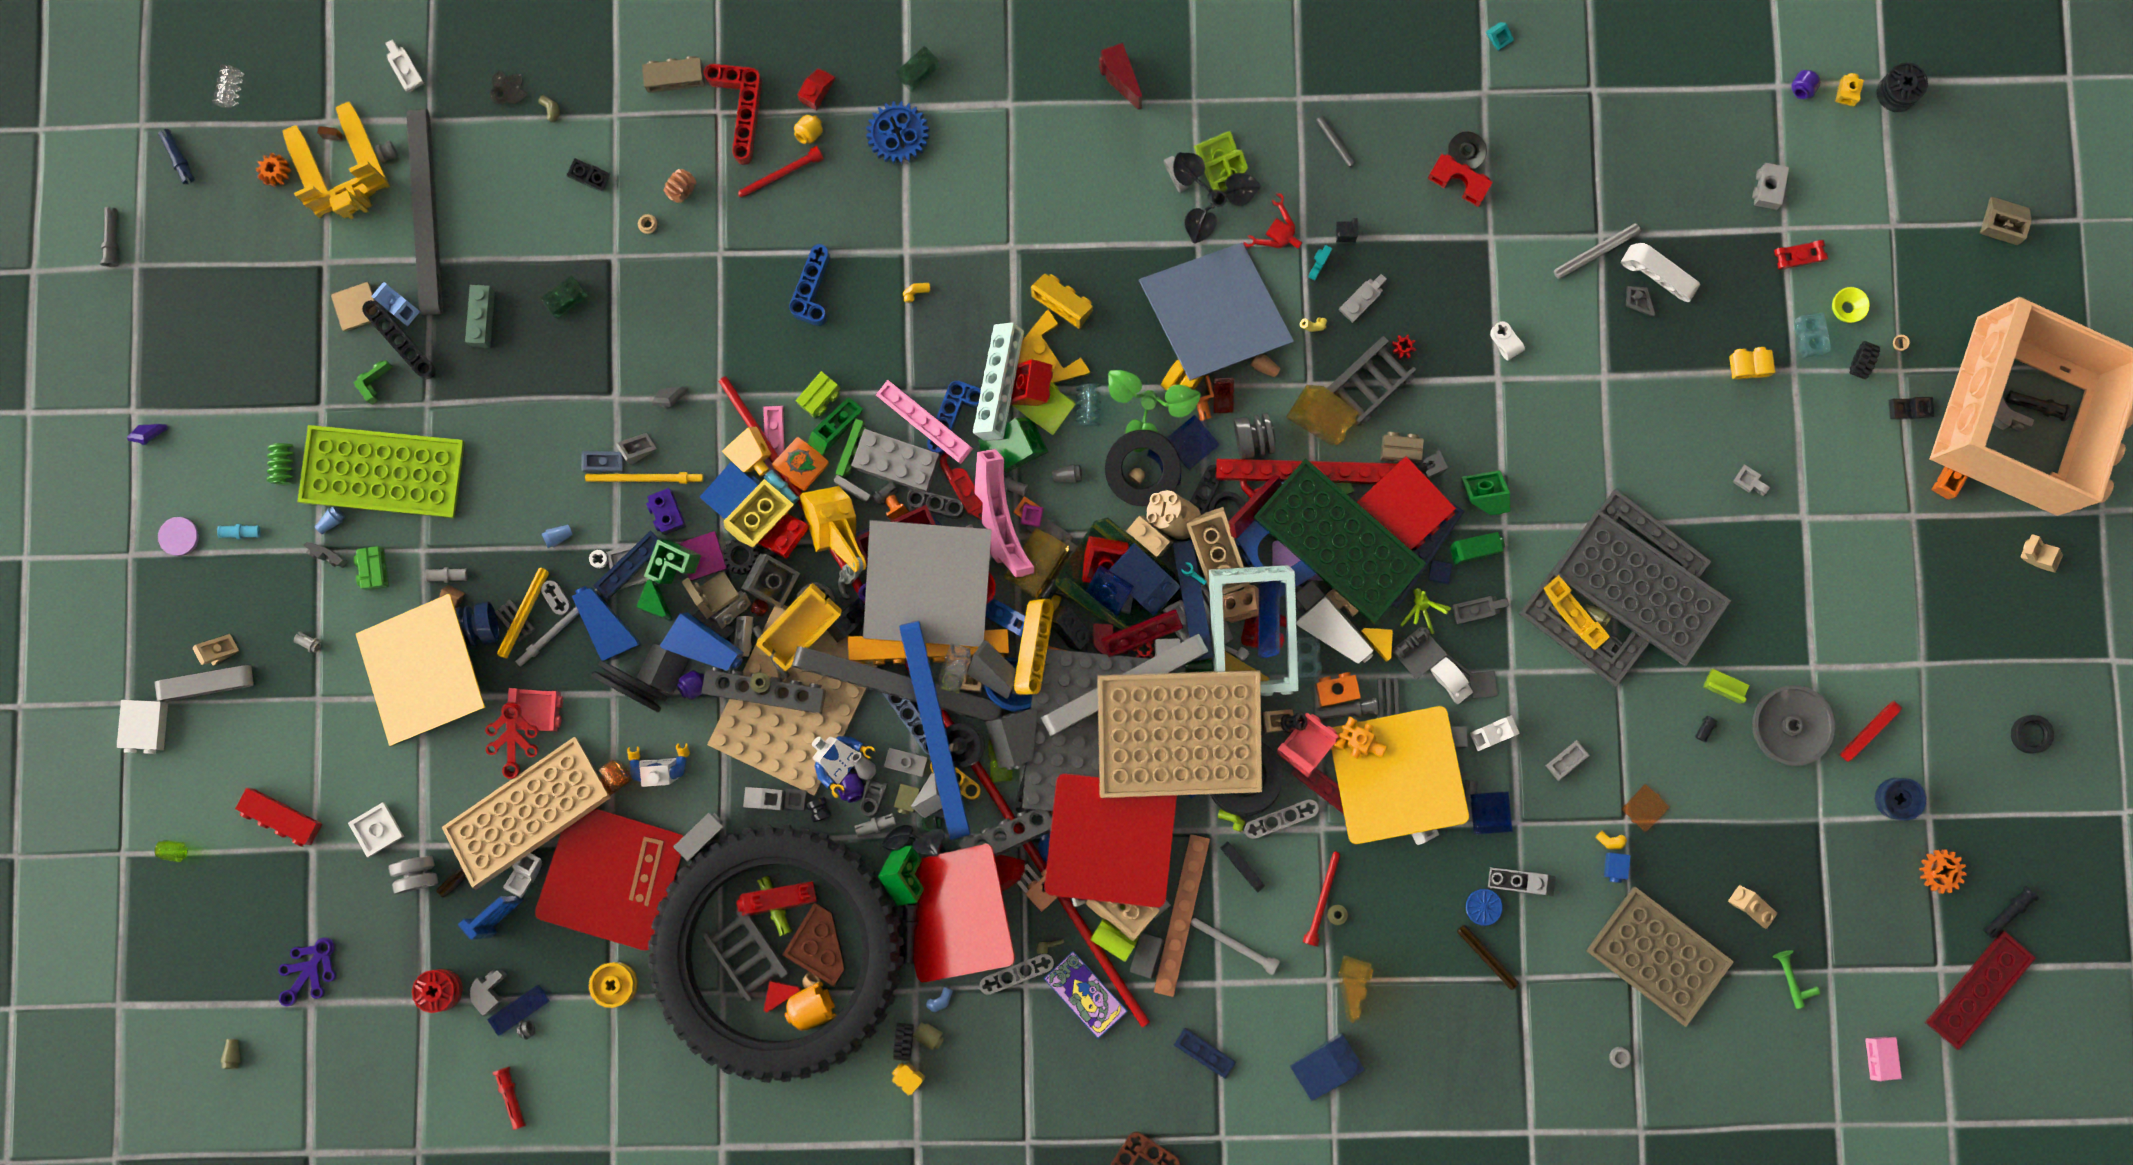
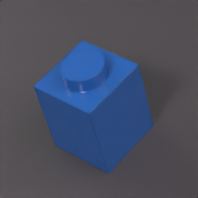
[1604,853,1630,883]

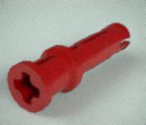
[492,1066,526,1130]

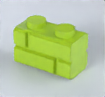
[795,371,840,418]

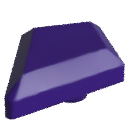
[127,424,168,445]

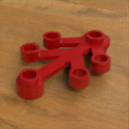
[485,702,539,779]

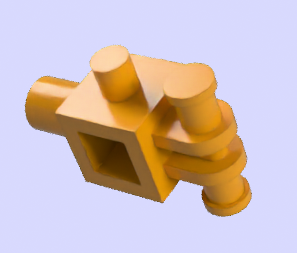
[1334,717,1387,759]

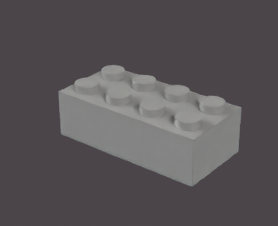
[851,429,940,492]

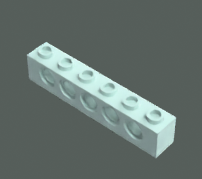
[973,323,1024,441]

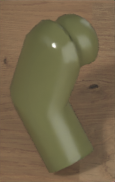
[538,95,560,122]

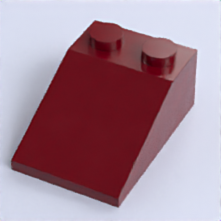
[1098,43,1142,110]

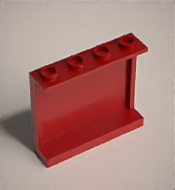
[1356,456,1456,550]

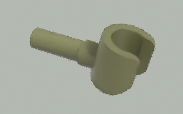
[1037,939,1064,954]

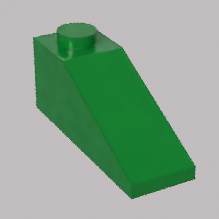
[808,397,863,455]

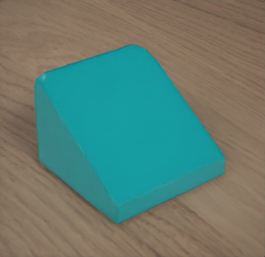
[1486,22,1514,50]

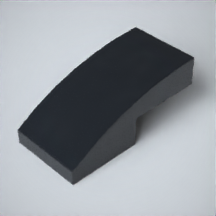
[1889,397,1934,419]

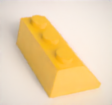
[1031,274,1093,329]

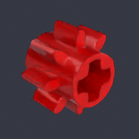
[1392,334,1416,359]
[1132,640,1154,659]

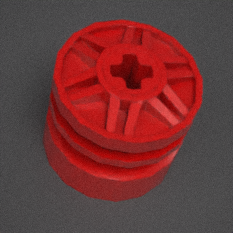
[412,969,463,1013]

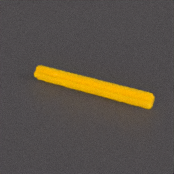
[497,568,549,658]

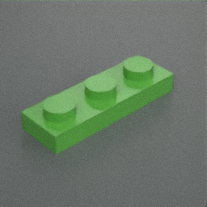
[835,419,867,479]

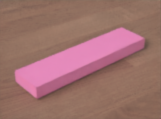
[764,406,785,483]

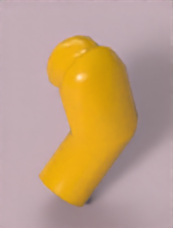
[1595,830,1627,850]

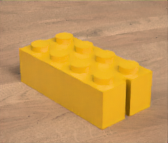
[756,583,842,672]

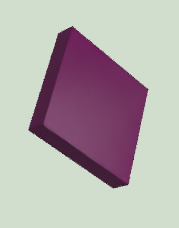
[678,531,728,581]

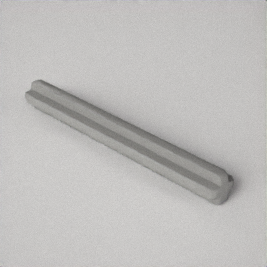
[1553,224,1641,279]

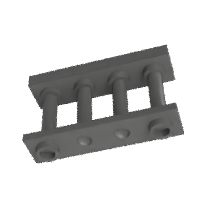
[1325,336,1416,426]
[703,910,790,1002]

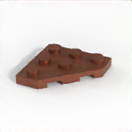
[783,903,845,987]

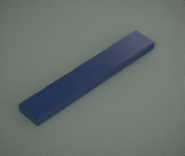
[1391,502,1465,609]
[1172,540,1214,662]

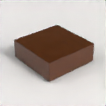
[317,126,343,141]

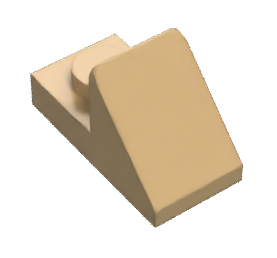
[193,634,239,665]

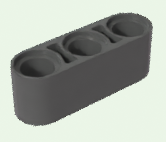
[907,489,964,519]

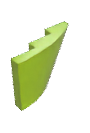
[1194,131,1248,192]
[1013,382,1076,435]

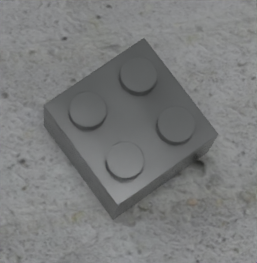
[741,554,800,608]

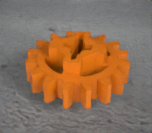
[1919,849,1967,893]

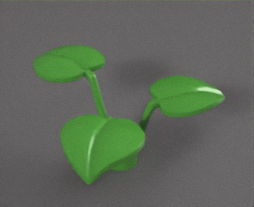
[1108,370,1201,453]

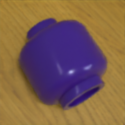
[1791,70,1821,99]
[677,670,705,700]
[836,772,865,803]

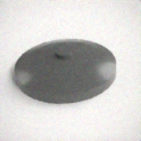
[1752,685,1835,766]

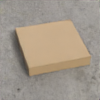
[331,282,377,332]

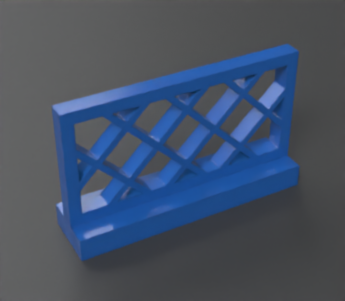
[458,896,524,940]

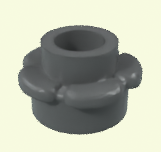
[517,1020,535,1040]

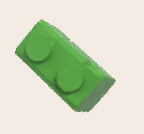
[354,546,389,591]

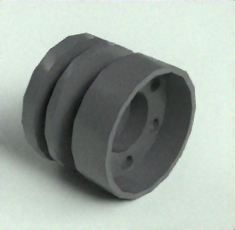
[1234,413,1276,459]

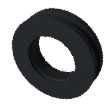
[1105,430,1181,506]
[592,660,668,712]
[1210,742,1283,816]

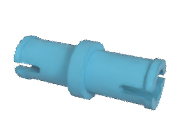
[764,470,799,504]
[217,524,261,540]

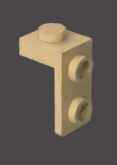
[1728,885,1777,929]

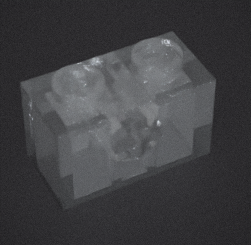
[939,643,971,694]

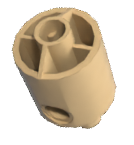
[1146,490,1201,540]

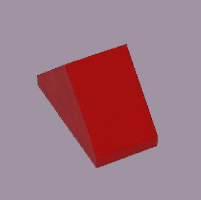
[764,980,802,1013]

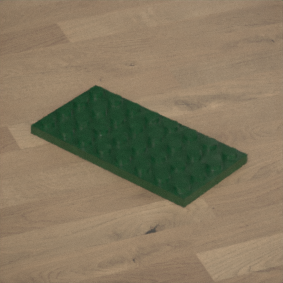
[1253,458,1426,624]

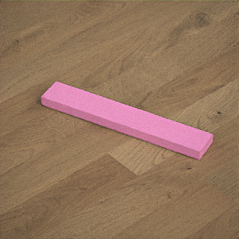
[876,380,973,464]

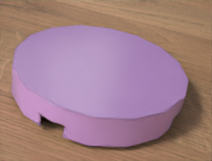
[158,517,199,556]

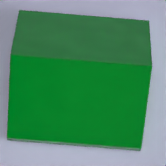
[636,579,673,621]

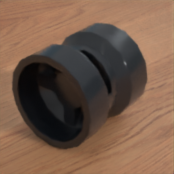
[806,797,832,823]

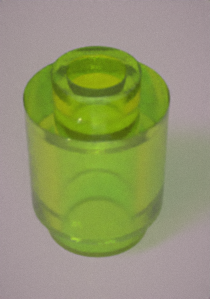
[155,840,188,862]

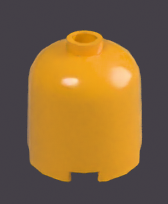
[785,982,837,1031]

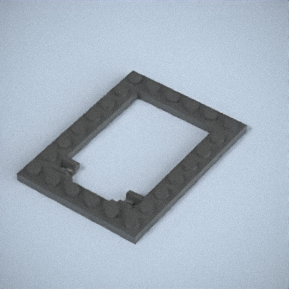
[1519,489,1711,687]

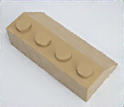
[1186,507,1250,595]

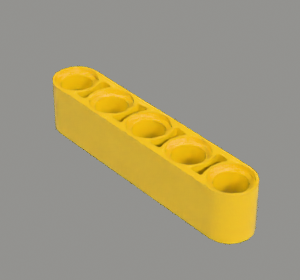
[1014,599,1054,695]

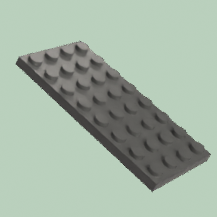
[1551,509,1731,666]

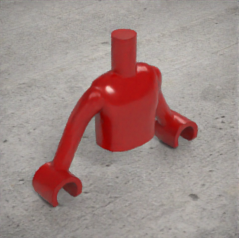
[1243,193,1303,249]

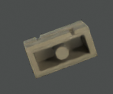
[1380,432,1424,465]

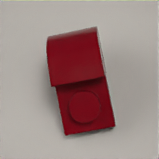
[1093,624,1132,655]

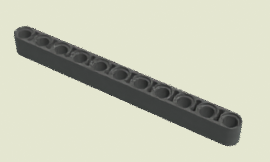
[406,109,443,316]
[792,646,1005,722]

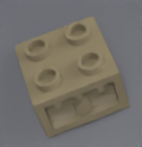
[682,571,739,619]

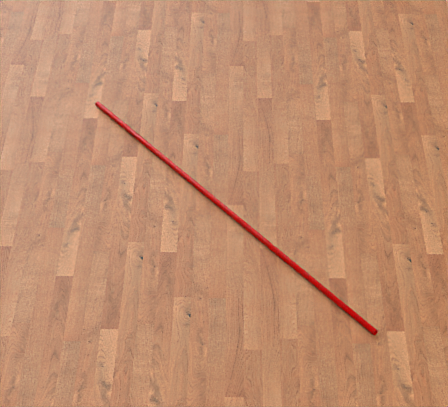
[718,376,1150,1027]

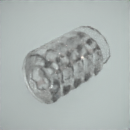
[212,64,244,108]

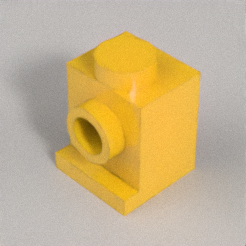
[1835,73,1864,107]

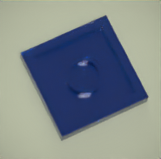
[1167,415,1220,470]
[1083,565,1134,618]
[1470,792,1512,835]

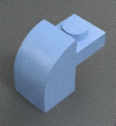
[371,282,420,326]

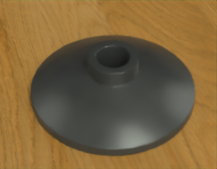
[1448,131,1487,169]

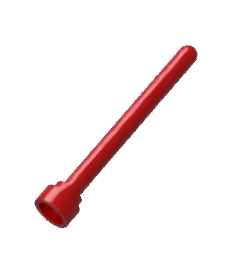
[738,146,824,197]
[1302,851,1340,947]

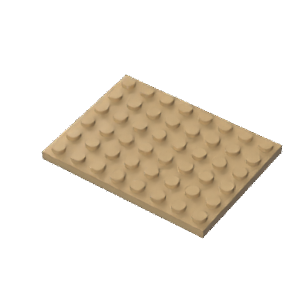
[707,605,878,796]
[1098,670,1262,798]

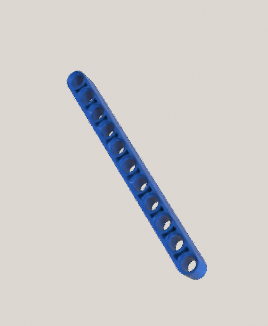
[899,621,971,840]

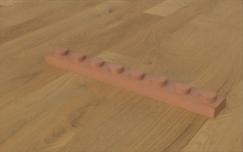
[1154,834,1210,997]

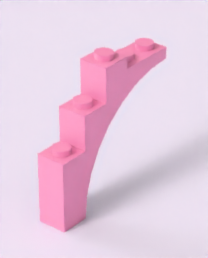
[975,449,1034,577]

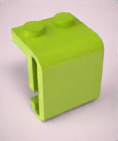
[1091,905,1143,962]

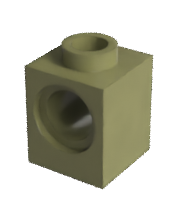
[894,784,921,815]

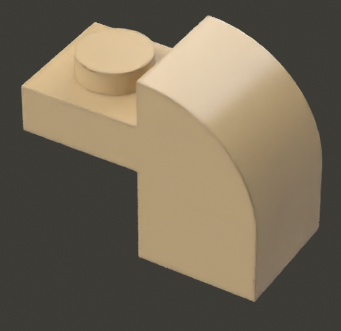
[2020,534,2063,573]

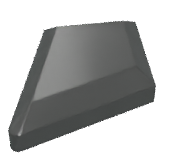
[1626,286,1655,317]
[652,386,689,409]

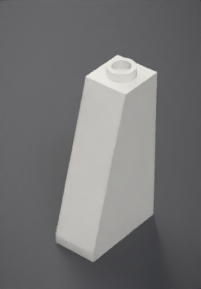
[1296,595,1374,664]

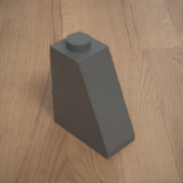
[967,640,1016,699]

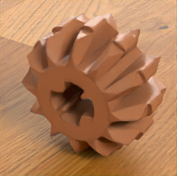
[664,169,696,203]

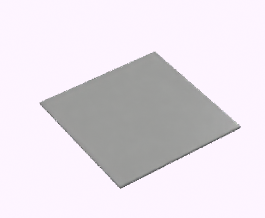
[863,520,992,647]

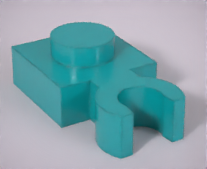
[1308,245,1332,281]

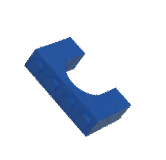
[1234,520,1316,601]

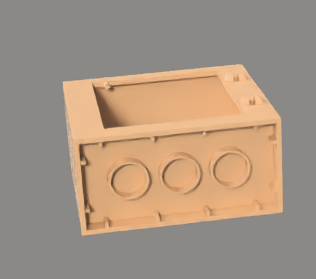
[1930,297,2133,516]

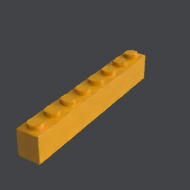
[848,629,1009,665]

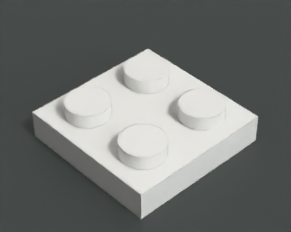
[348,802,404,857]

